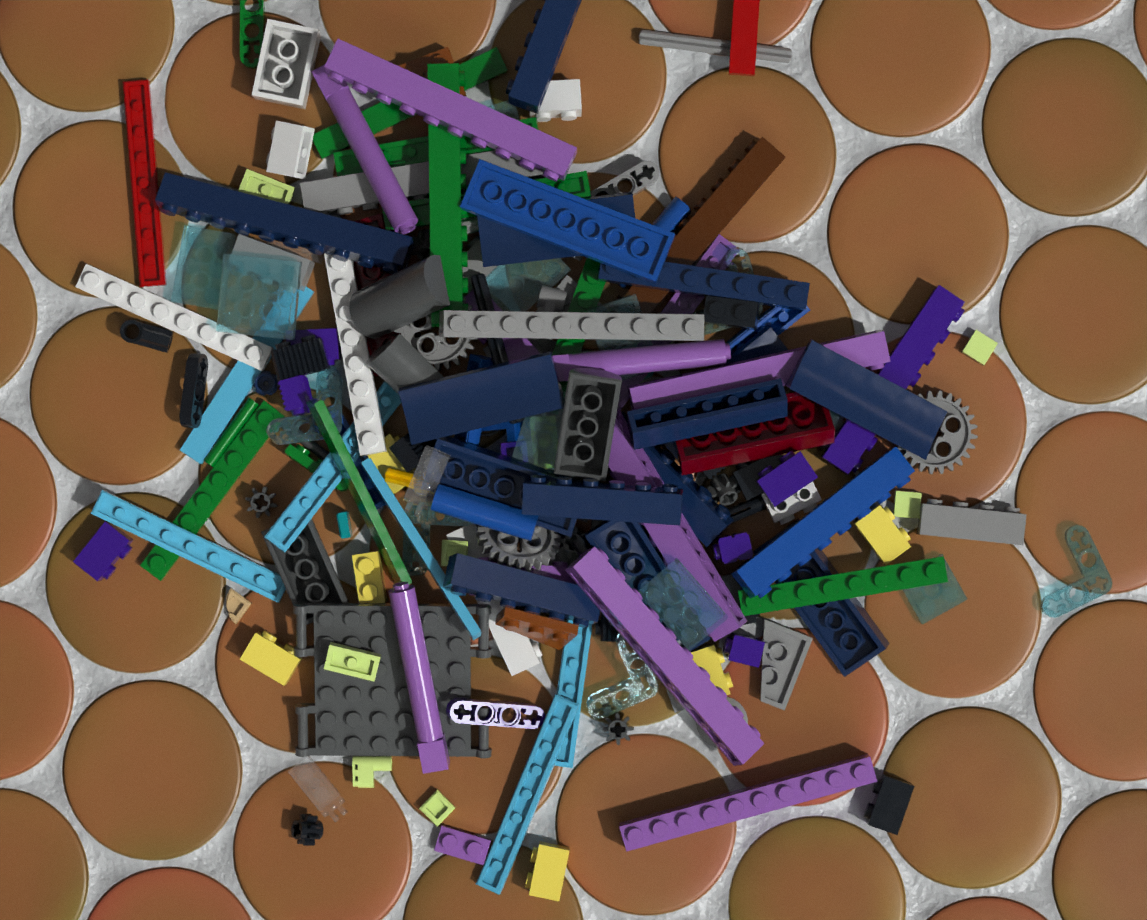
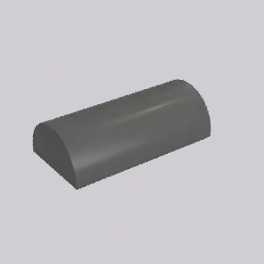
[349,255,450,339]
[366,334,443,395]
[554,368,622,481]
[261,519,349,625]

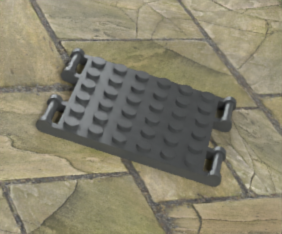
[293,603,492,758]

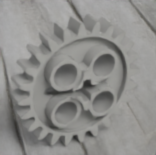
[394,297,478,371]
[897,391,978,474]
[476,525,561,572]

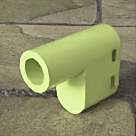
[352,756,392,788]

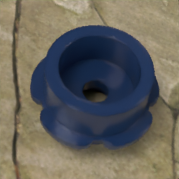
[253,371,279,396]

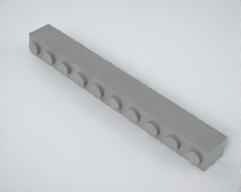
[300,150,546,215]
[439,310,704,341]

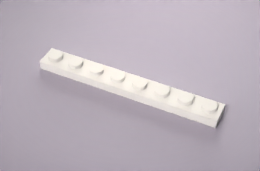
[324,253,387,456]
[76,264,274,371]

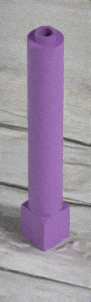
[311,65,418,234]
[552,339,731,381]
[388,582,450,774]

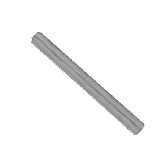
[639,30,792,63]

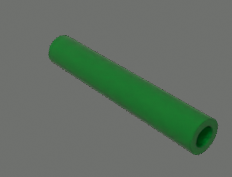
[204,398,259,467]

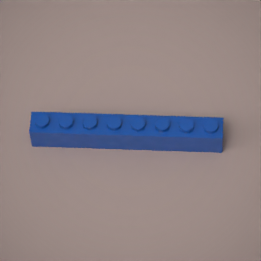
[731,446,915,598]

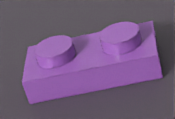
[434,825,491,865]

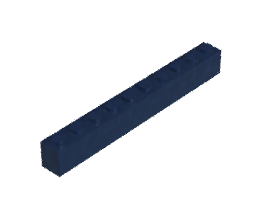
[155,172,414,274]

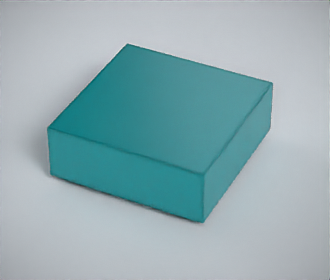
[337,511,353,539]

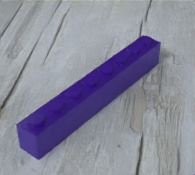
[821,285,965,475]

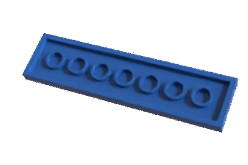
[460,159,675,284]

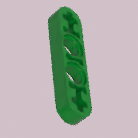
[240,0,265,69]

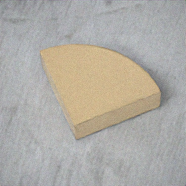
[226,588,252,624]

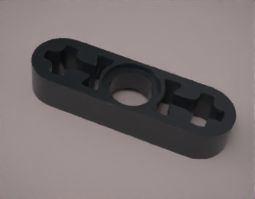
[179,353,208,428]

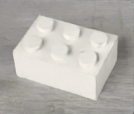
[252,19,321,110]

